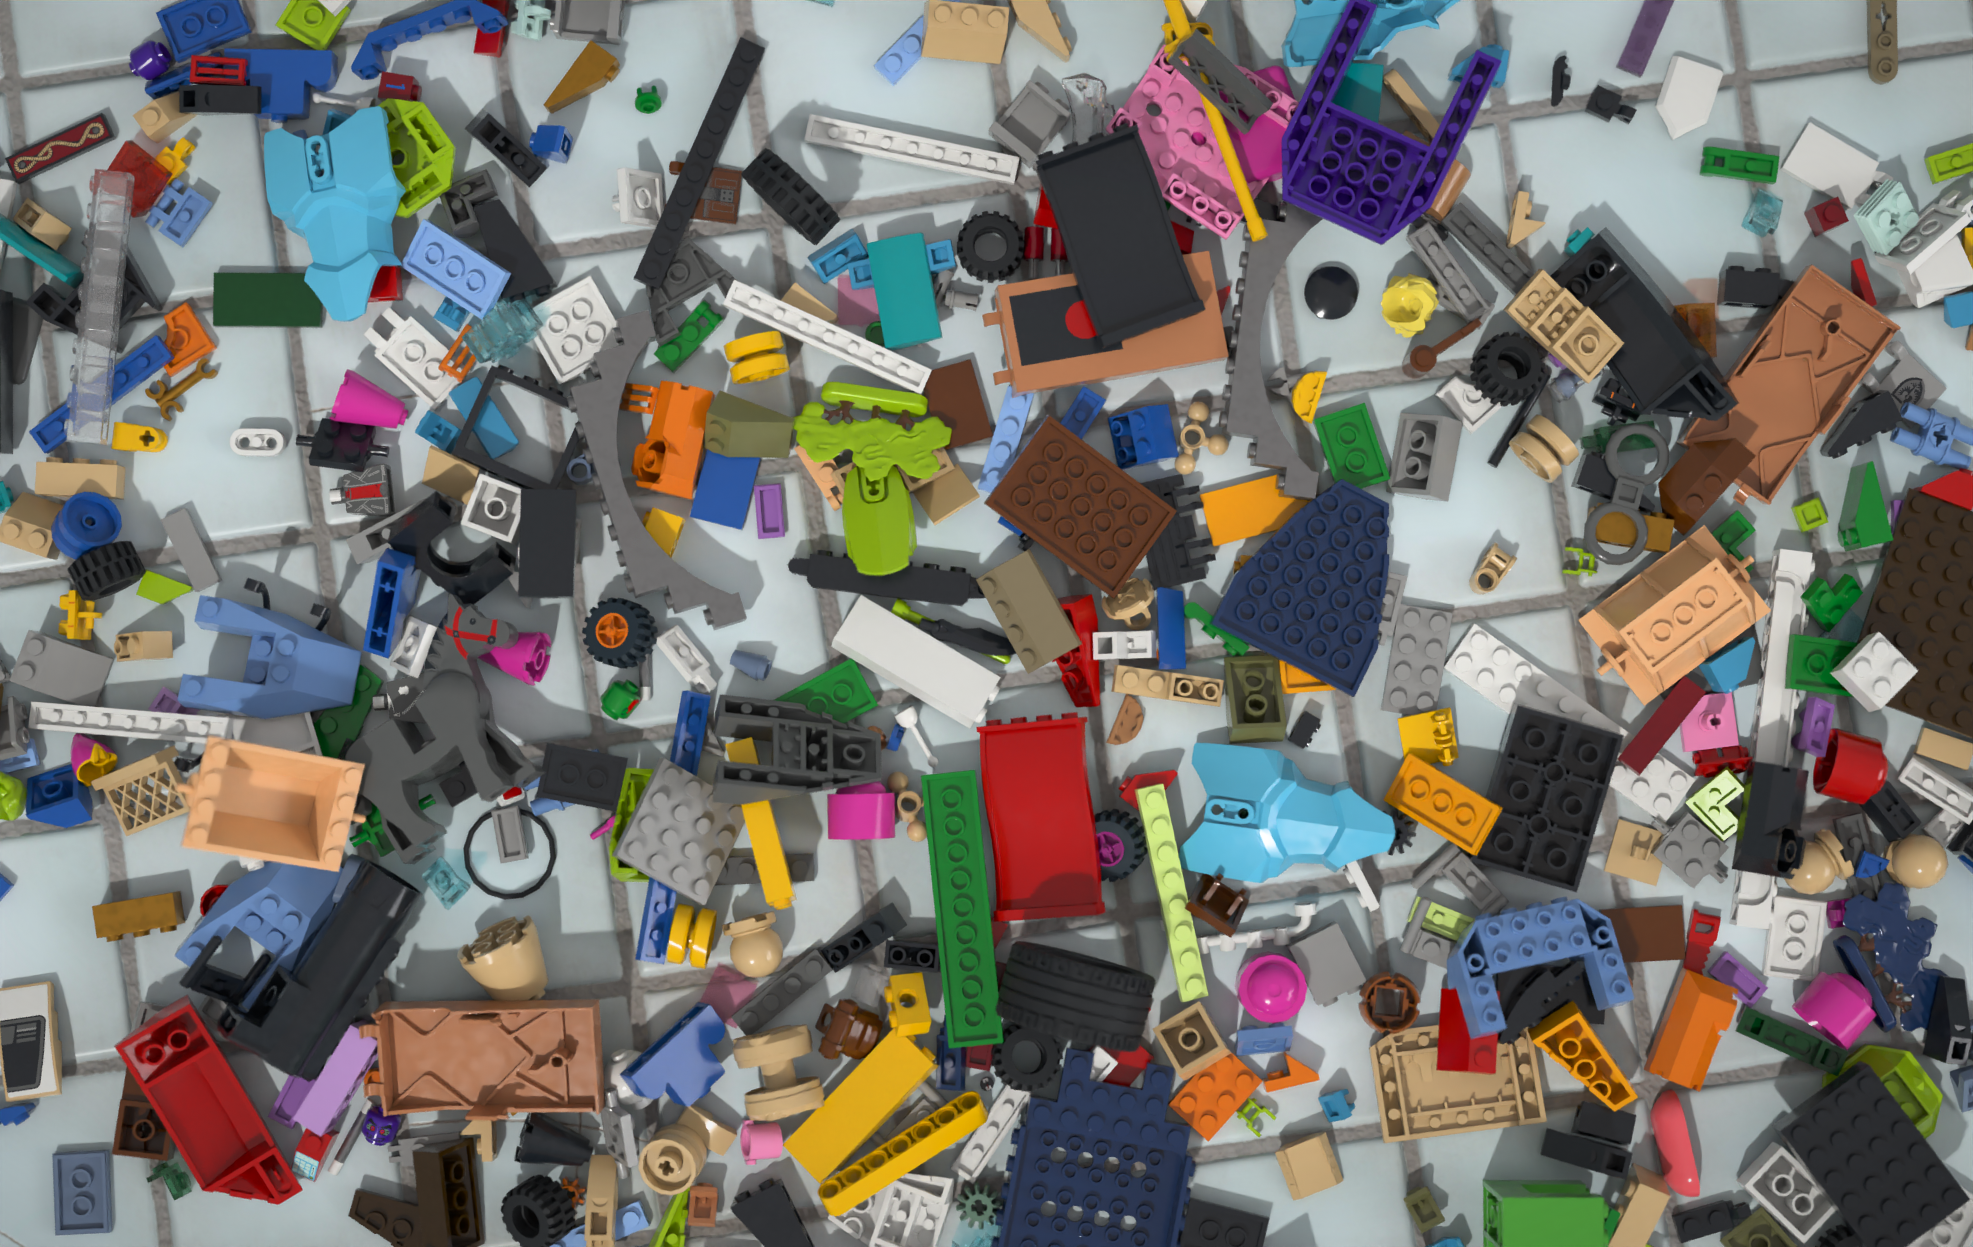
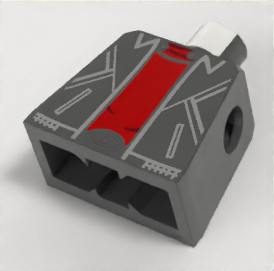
[329,464,395,517]

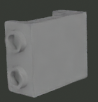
[550,0,625,45]
[989,80,1071,168]
[0,696,30,761]
[1286,921,1367,1007]

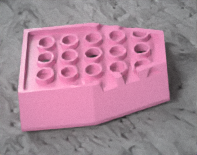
[1105,45,1299,240]

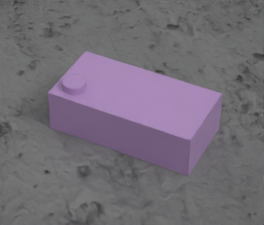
[293,1019,378,1136]

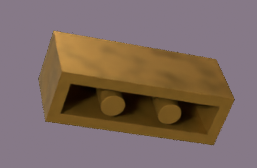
[1587,503,1674,554]
[92,891,185,942]

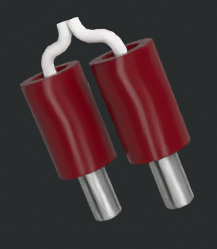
[1024,224,1069,279]

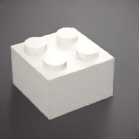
[460,474,521,545]
[1830,632,1918,712]

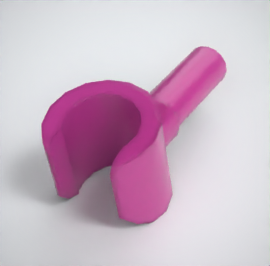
[590,815,616,840]

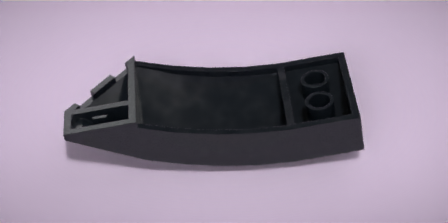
[1550,227,1739,421]

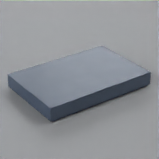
[52,1150,112,1236]

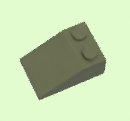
[703,391,795,458]
[1224,655,1287,744]
[1720,1207,1797,1247]

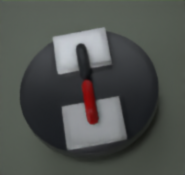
[980,1077,994,1091]

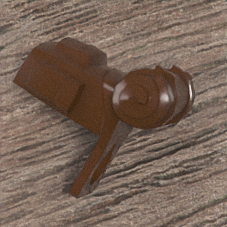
[815,999,883,1060]

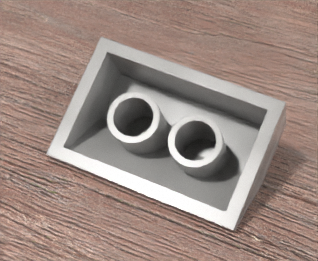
[1386,413,1463,502]

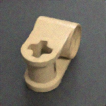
[1469,542,1517,595]

